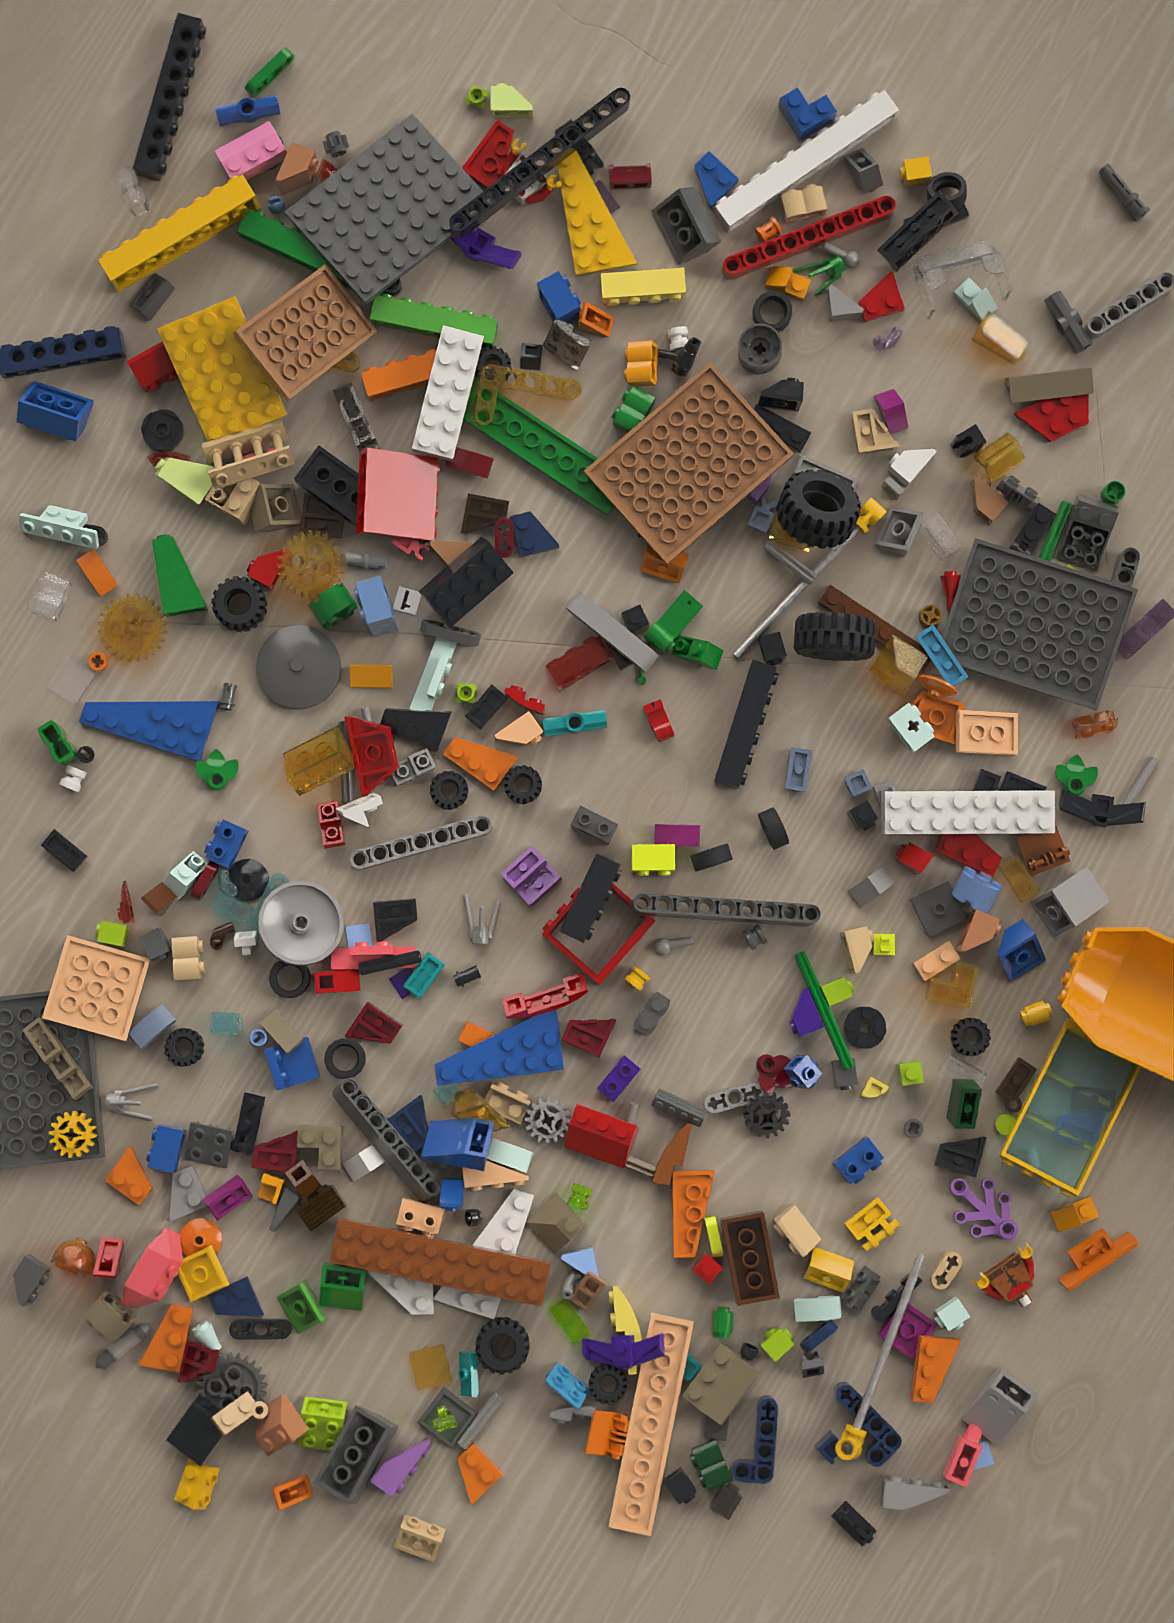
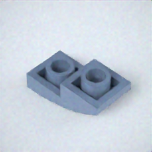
[128,1004,176,1050]

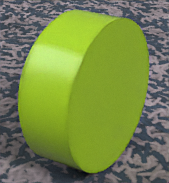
[995,1114,1015,1135]

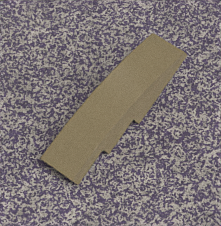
[23,1017,93,1100]

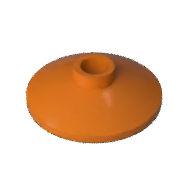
[917,675,957,699]
[180,1218,222,1256]

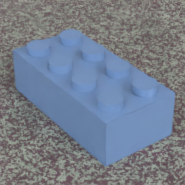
[353,576,398,637]

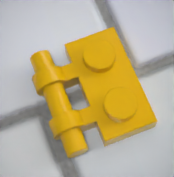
[844,1197,900,1252]

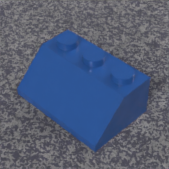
[16,381,94,441]

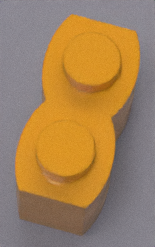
[624,341,658,387]

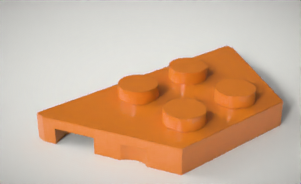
[908,690,965,746]

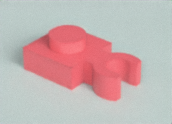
[391,537,431,561]

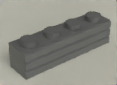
[651,1089,707,1127]

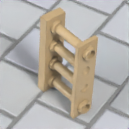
[202,419,295,489]

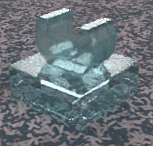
[433,1084,459,1107]

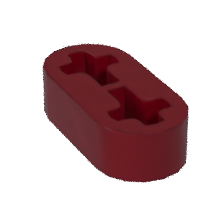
[494,517,514,558]
[190,861,220,901]

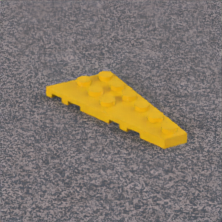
[555,151,637,276]

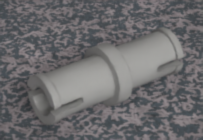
[345,551,389,570]

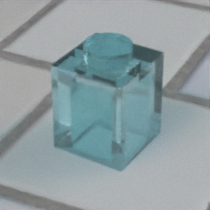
[210,1012,243,1034]

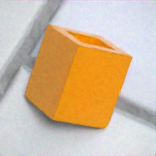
[258,1172,286,1205]

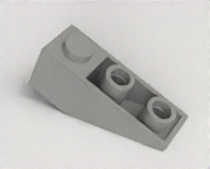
[880,1475,950,1510]

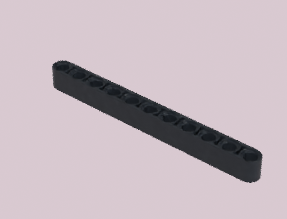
[449,87,630,239]

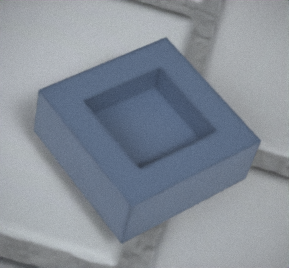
[843,769,872,797]

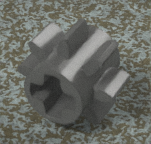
[323,131,349,157]

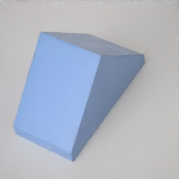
[560,1247,599,1277]

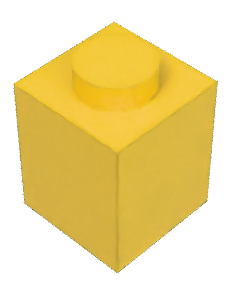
[899,156,932,187]

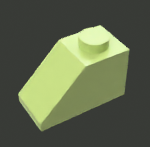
[491,83,533,118]

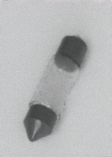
[96,1323,151,1369]

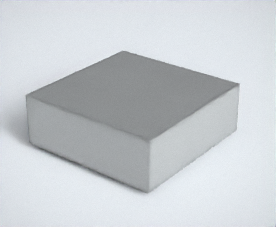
[882,476,905,500]

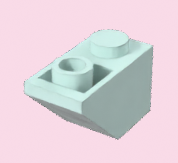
[164,851,208,901]

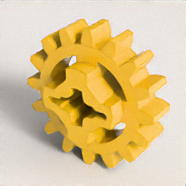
[49,1111,97,1158]

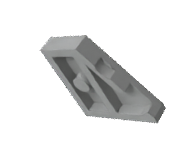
[170,1165,206,1221]

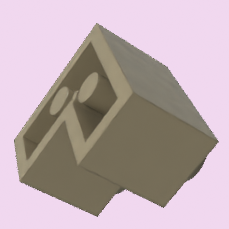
[297,1125,343,1170]

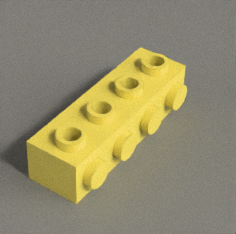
[601,268,686,306]

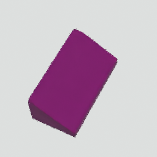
[203,1175,253,1221]

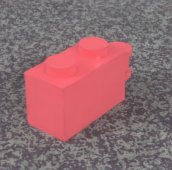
[942,1424,982,1487]

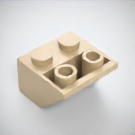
[205,464,261,526]
[773,1204,821,1257]

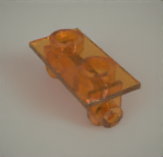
[1072,710,1118,739]

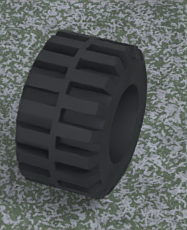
[211,576,267,632]
[475,1317,530,1375]

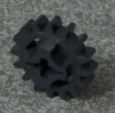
[743,1091,790,1138]

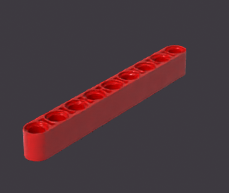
[722,195,896,280]

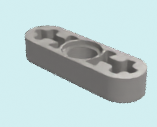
[704,1082,764,1113]

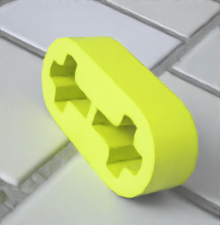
[704,1216,724,1258]

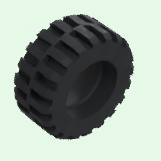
[776,469,861,549]
[793,612,876,661]

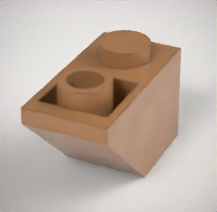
[971,476,1009,525]

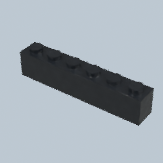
[714,660,779,789]

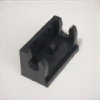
[950,424,987,458]

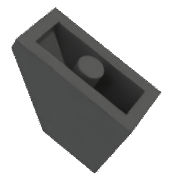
[844,148,883,193]

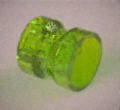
[567,1183,593,1210]

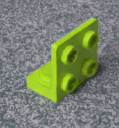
[298,1396,348,1451]

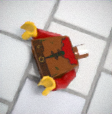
[972,1243,1034,1308]

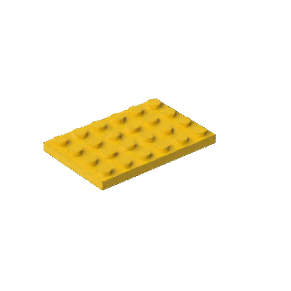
[157,296,287,441]

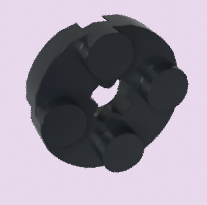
[141,409,184,452]
[843,1007,887,1049]

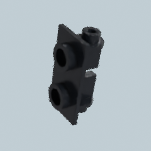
[831,1500,877,1547]

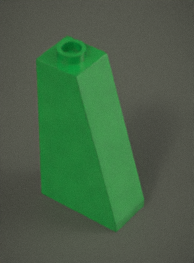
[152,534,208,617]

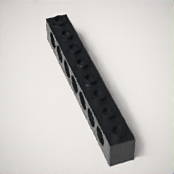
[132,13,206,182]

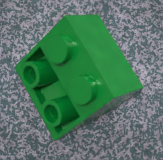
[319,1262,367,1311]

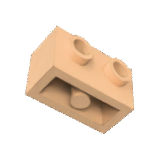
[396,1197,445,1237]

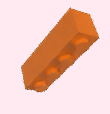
[361,349,437,401]

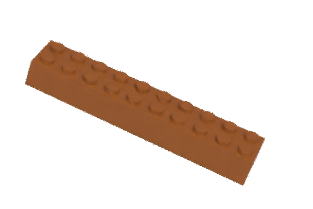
[329,1217,551,1307]

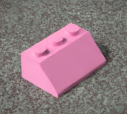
[215,121,287,181]

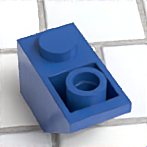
[440,1178,464,1211]

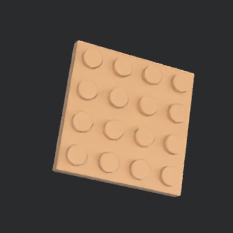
[42,935,150,1041]

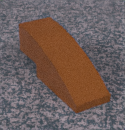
[652,1123,692,1186]

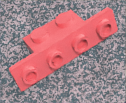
[331,942,416,970]

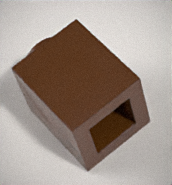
[285,1160,321,1199]

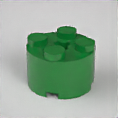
[308,583,357,631]

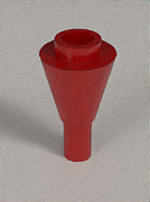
[940,571,961,610]

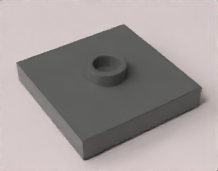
[910,881,967,937]

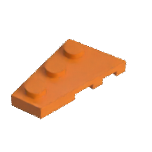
[139,1304,194,1372]
[910,1335,961,1403]

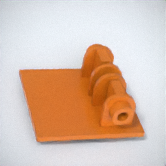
[585,1410,630,1459]

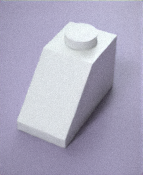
[888,449,937,487]

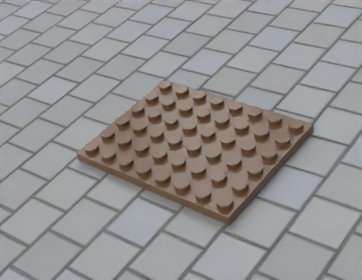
[584,362,794,565]

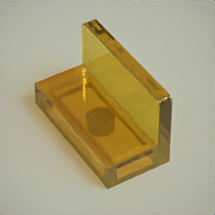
[974,432,1025,482]

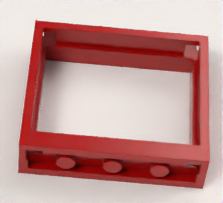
[542,883,655,985]

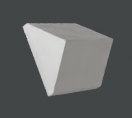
[875,506,924,557]

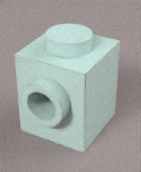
[934,1297,970,1331]

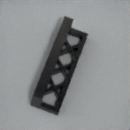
[877,191,958,272]

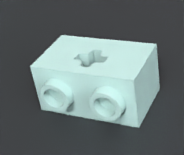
[886,703,935,754]

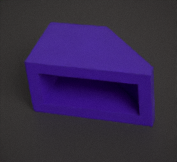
[789,988,824,1037]

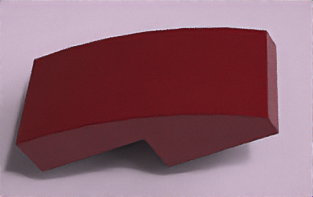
[445,447,494,479]

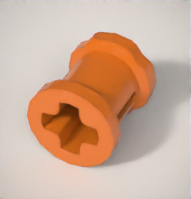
[755,217,782,243]

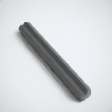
[338,721,354,804]

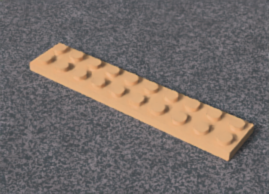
[608,1313,694,1536]

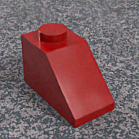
[247,549,292,591]
[895,842,934,875]

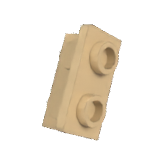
[482,1081,531,1124]
[393,1515,445,1562]

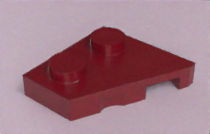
[345,1001,403,1044]
[561,1019,616,1058]
[252,1131,298,1172]
[177,1340,219,1383]

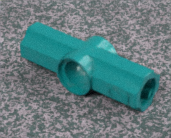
[542,710,608,737]

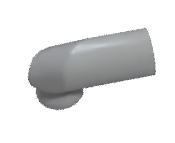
[562,1270,583,1299]

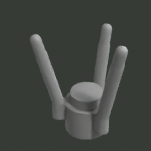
[464,894,500,944]
[106,1083,159,1120]

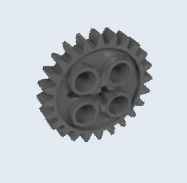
[196,1352,268,1419]

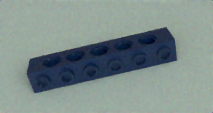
[0,326,127,379]

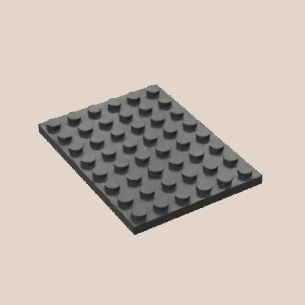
[284,114,493,305]
[942,538,1138,711]
[0,991,106,1169]

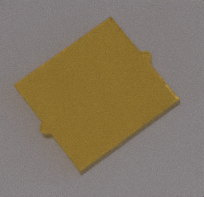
[409,1344,453,1390]

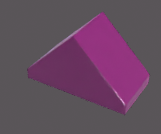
[874,389,908,434]

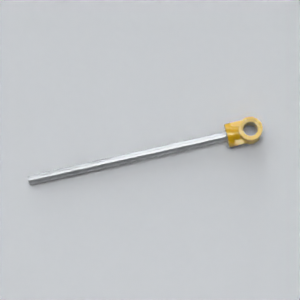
[733,497,887,659]
[836,1253,925,1460]

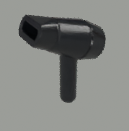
[658,337,701,377]

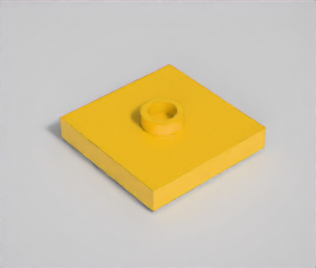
[178,1245,229,1302]

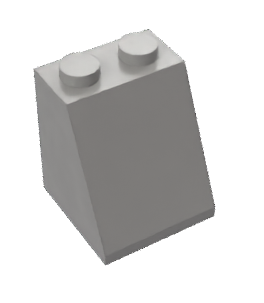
[1030,866,1110,937]

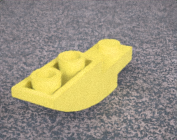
[609,1286,642,1375]

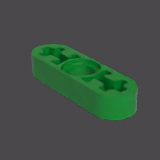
[245,47,295,97]

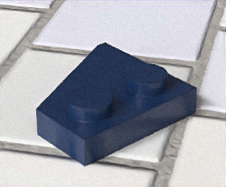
[510,511,559,558]
[387,1095,428,1152]

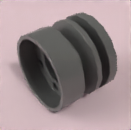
[738,324,782,374]

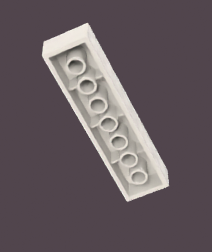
[881,791,1055,834]

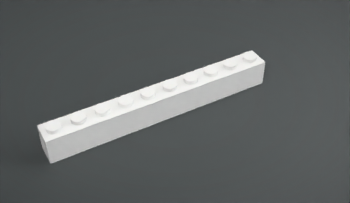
[714,90,899,232]

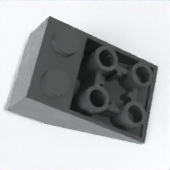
[1057,494,1119,571]

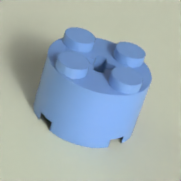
[952,866,1003,913]

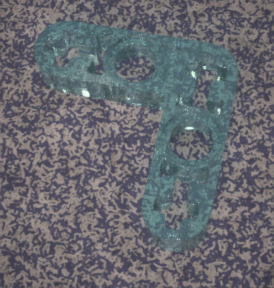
[213,873,289,930]

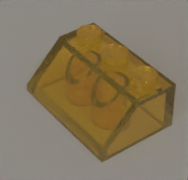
[283,726,355,796]

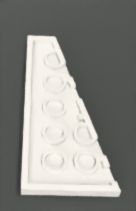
[433,1189,534,1319]

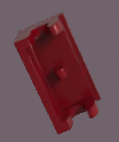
[609,163,652,190]

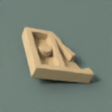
[851,409,899,454]

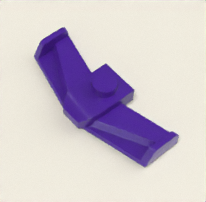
[451,227,522,269]
[582,1333,665,1369]

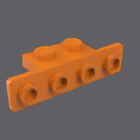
[1059,1228,1139,1291]

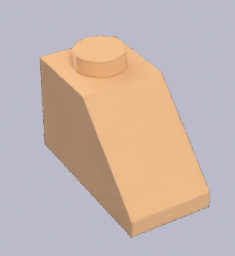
[494,711,544,746]

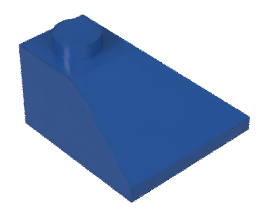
[997,919,1046,982]

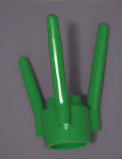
[792,256,846,296]

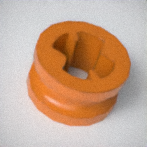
[88,652,109,671]

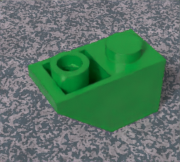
[672,635,724,670]

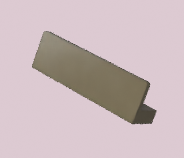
[1005,368,1094,403]

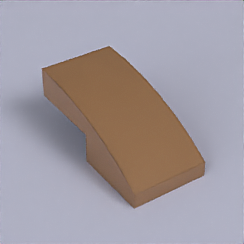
[569,1271,607,1311]

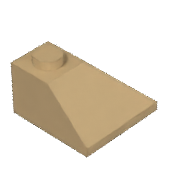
[840,926,874,974]

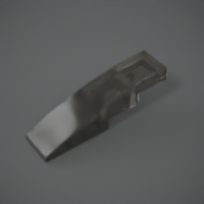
[333,383,380,453]

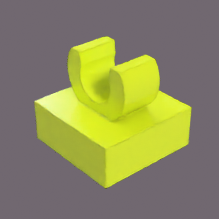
[873,934,895,956]

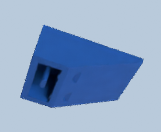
[421,1118,494,1171]

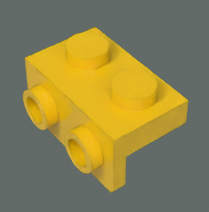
[174,1458,220,1510]

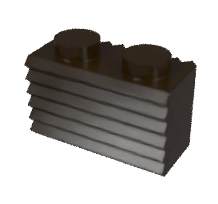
[296,1184,347,1232]

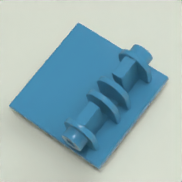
[545,1361,590,1410]

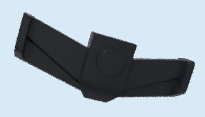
[1058,789,1146,828]

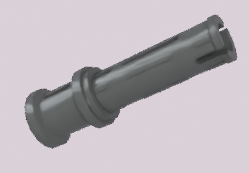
[1098,163,1150,221]

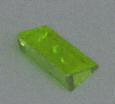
[549,1298,591,1344]

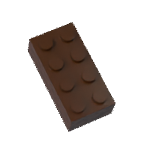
[720,1210,780,1306]

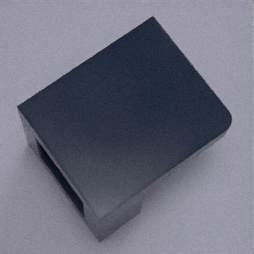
[815,1430,846,1465]

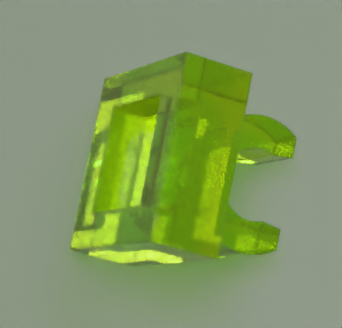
[432,1406,458,1432]

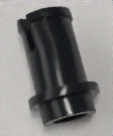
[453,965,481,987]

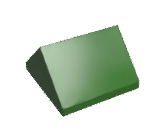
[277,1279,327,1334]

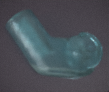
[218,869,238,898]

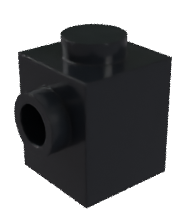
[846,800,878,831]

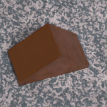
[141,882,177,916]

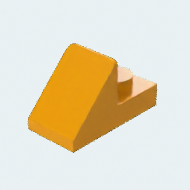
[765,266,811,301]
[1050,1196,1099,1232]

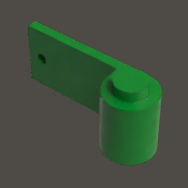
[643,590,703,654]

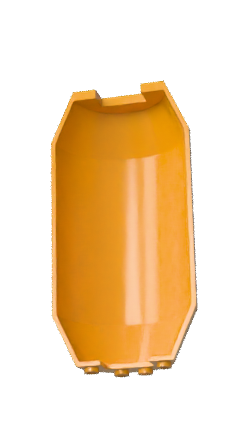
[1057,927,1174,1081]

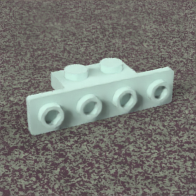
[19,505,99,549]
[410,637,457,711]

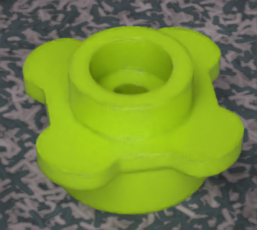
[465,86,489,109]
[455,683,477,704]

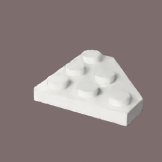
[368,1270,434,1315]

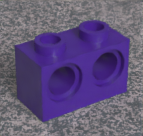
[597,1055,641,1102]

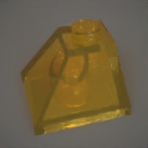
[870,634,928,696]
[450,1088,510,1132]

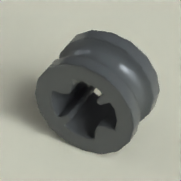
[904,1119,923,1138]

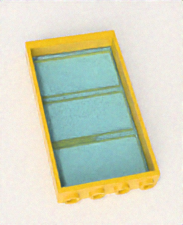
[998,1018,1141,1198]

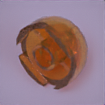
[50,1238,96,1277]

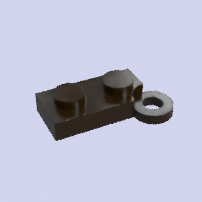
[995,1057,1037,1113]

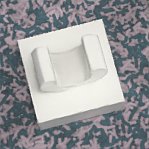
[234,931,258,955]

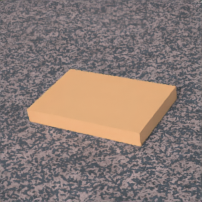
[956,710,1018,756]

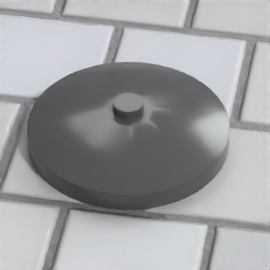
[256,625,341,709]

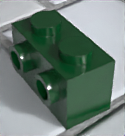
[946,1079,982,1129]

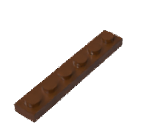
[818,584,931,672]

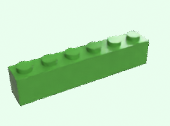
[370,294,498,348]

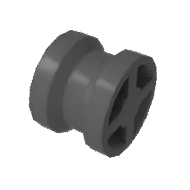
[743,924,768,950]

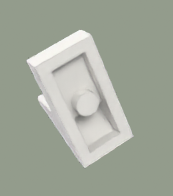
[336,792,383,827]

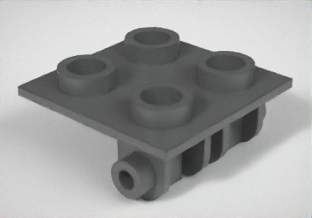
[996,475,1040,511]
[185,1121,234,1168]

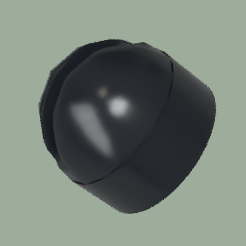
[77,746,95,763]
[465,1209,483,1227]
[740,1343,759,1361]

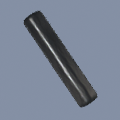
[359,950,422,975]

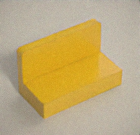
[803,1247,854,1293]

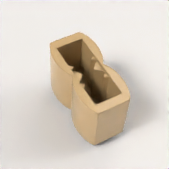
[780,184,827,223]
[172,936,205,980]

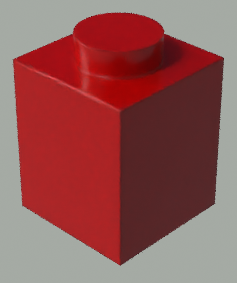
[692,1252,723,1284]

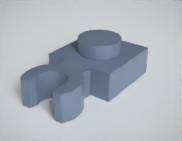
[747,494,777,534]

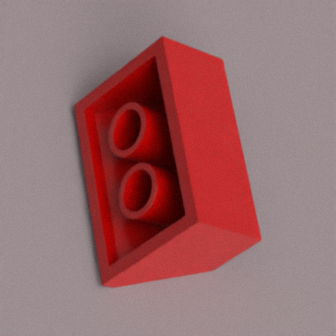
[127,341,178,393]
[564,1104,639,1169]

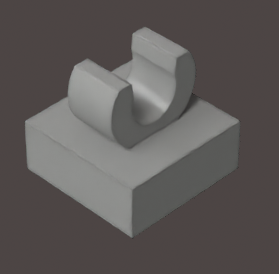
[873,780,897,807]

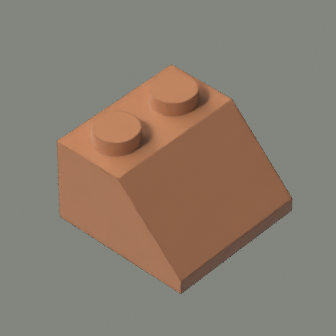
[276,142,320,195]
[955,910,1001,952]
[256,1393,309,1457]

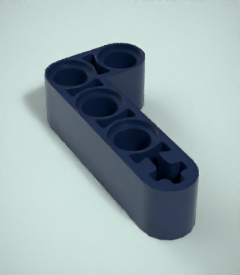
[834,1382,902,1467]
[731,1395,778,1484]

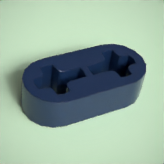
[799,1319,838,1353]

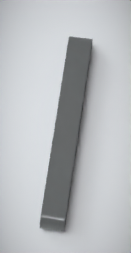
[630,893,821,926]

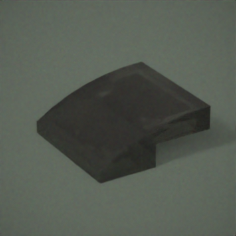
[543,318,592,370]

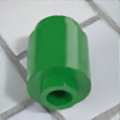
[711,1306,734,1339]

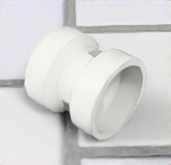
[667,326,689,353]
[59,765,87,792]

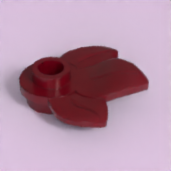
[756,1054,791,1094]

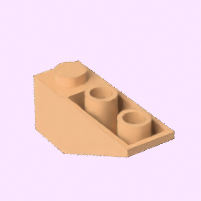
[462,1160,529,1191]

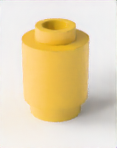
[1019,1000,1053,1027]

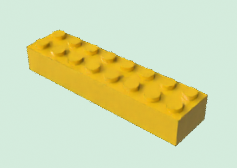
[98,174,261,293]

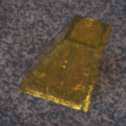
[971,311,1028,365]

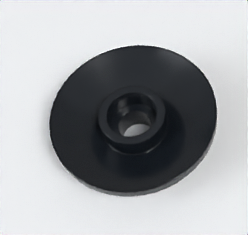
[226,859,269,901]

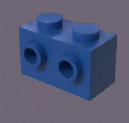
[204,819,249,869]
[833,1136,884,1184]

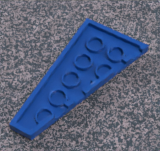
[79,701,219,761]
[434,1010,564,1086]

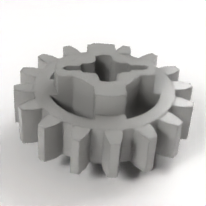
[525,1096,571,1143]

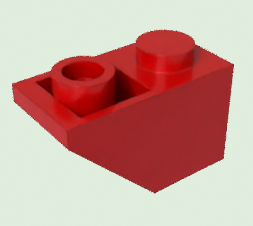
[314,970,361,994]

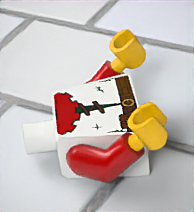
[501,138,562,205]

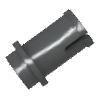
[218,683,237,711]

